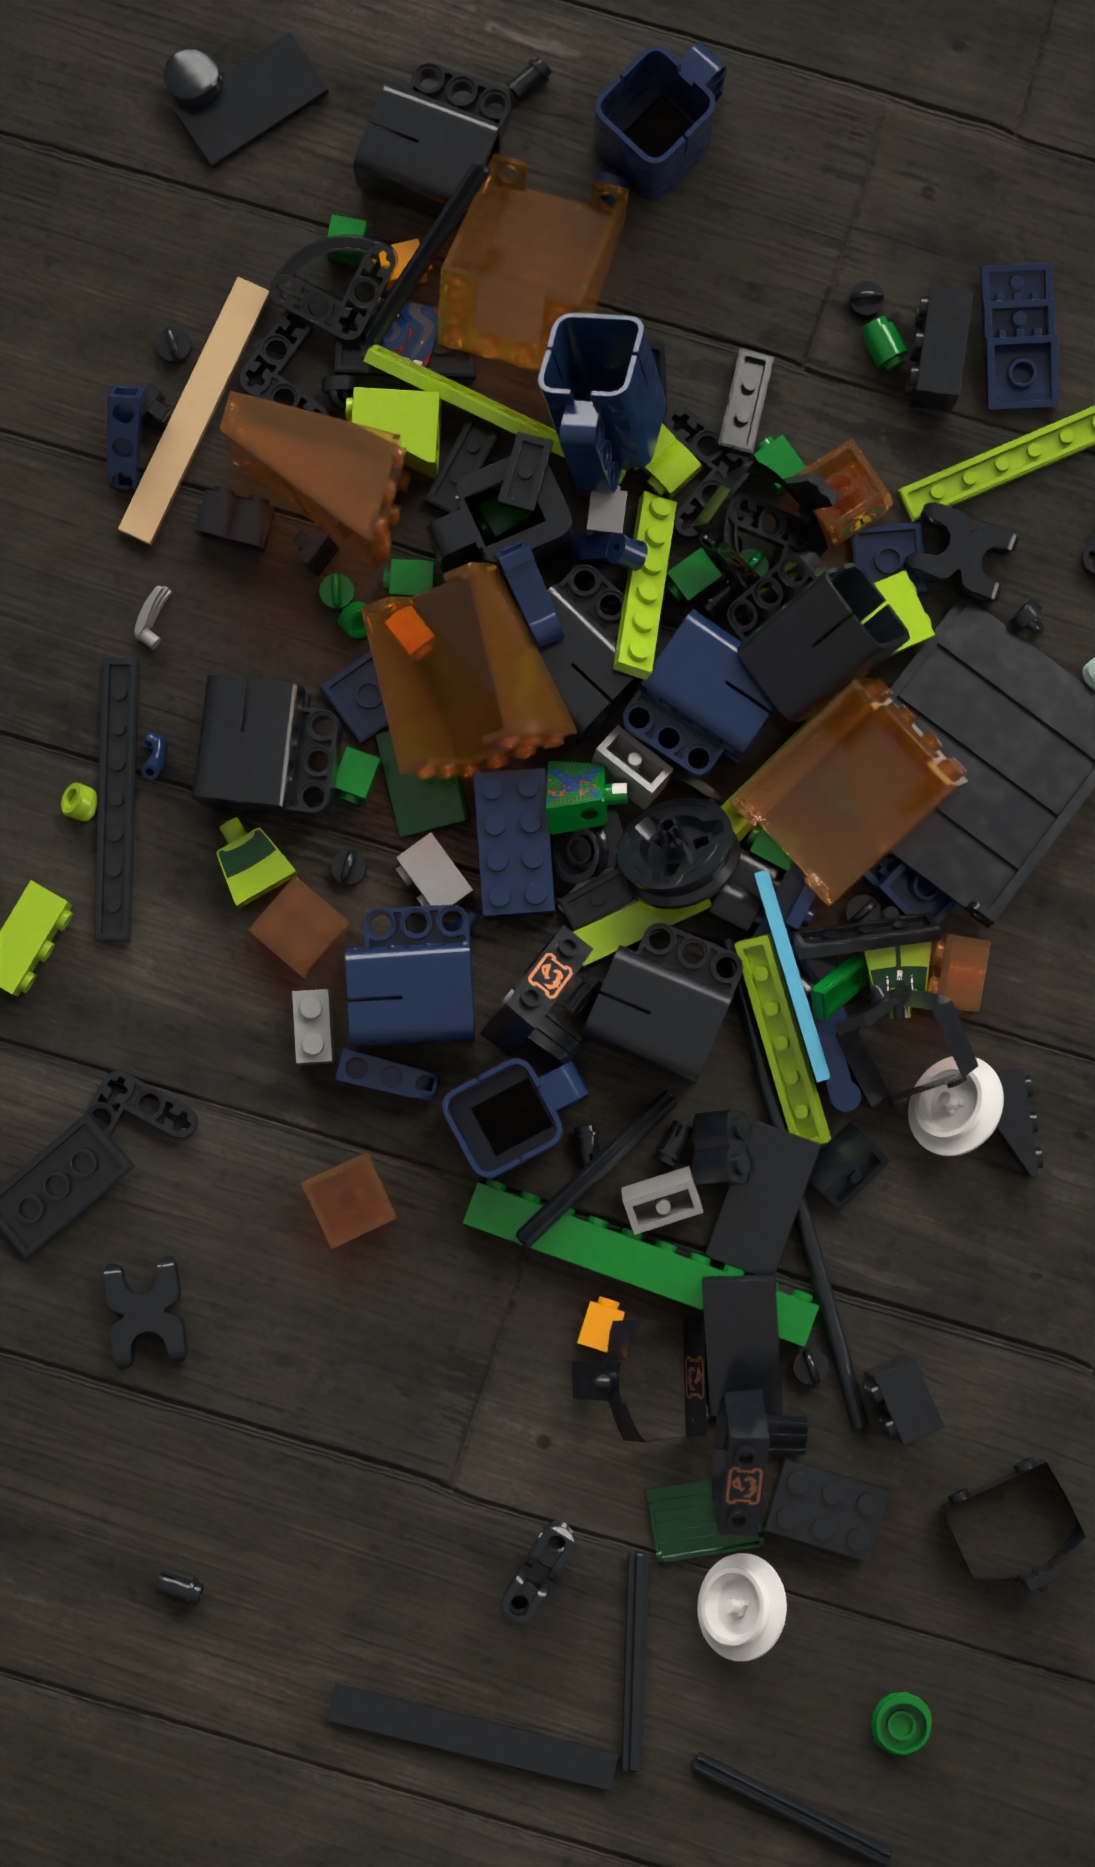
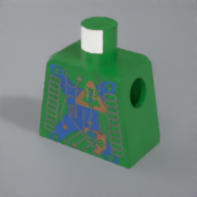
[546,761,628,834]

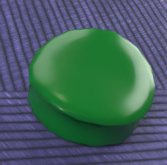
[871,1692,932,1756]

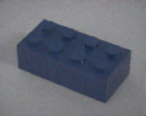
[473,768,555,920]

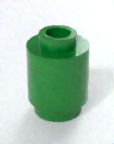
[860,316,909,372]

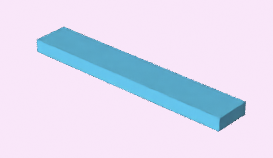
[754,870,830,1082]

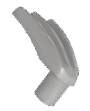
[134,586,172,650]

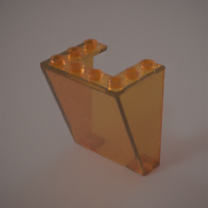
[437,153,629,372]
[220,391,411,568]
[361,562,577,779]
[729,678,969,907]

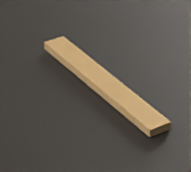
[118,277,271,546]

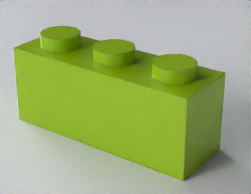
[0,880,73,997]

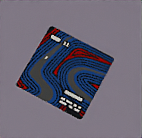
[361,294,443,368]

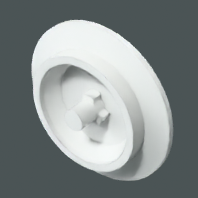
[908,1056,1004,1156]
[697,1553,787,1661]

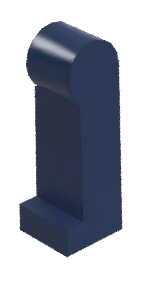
[107,385,145,490]
[564,533,648,580]
[494,540,565,648]
[812,1007,861,1113]
[335,1048,441,1102]

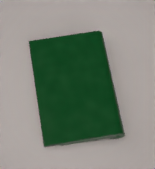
[375,717,471,838]
[646,1478,765,1564]

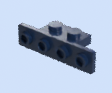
[752,823,835,960]

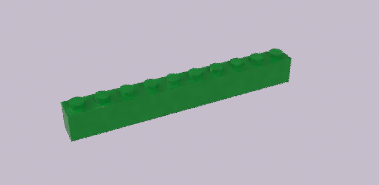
[463,1178,819,1347]

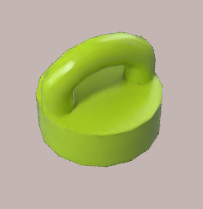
[61,782,98,821]

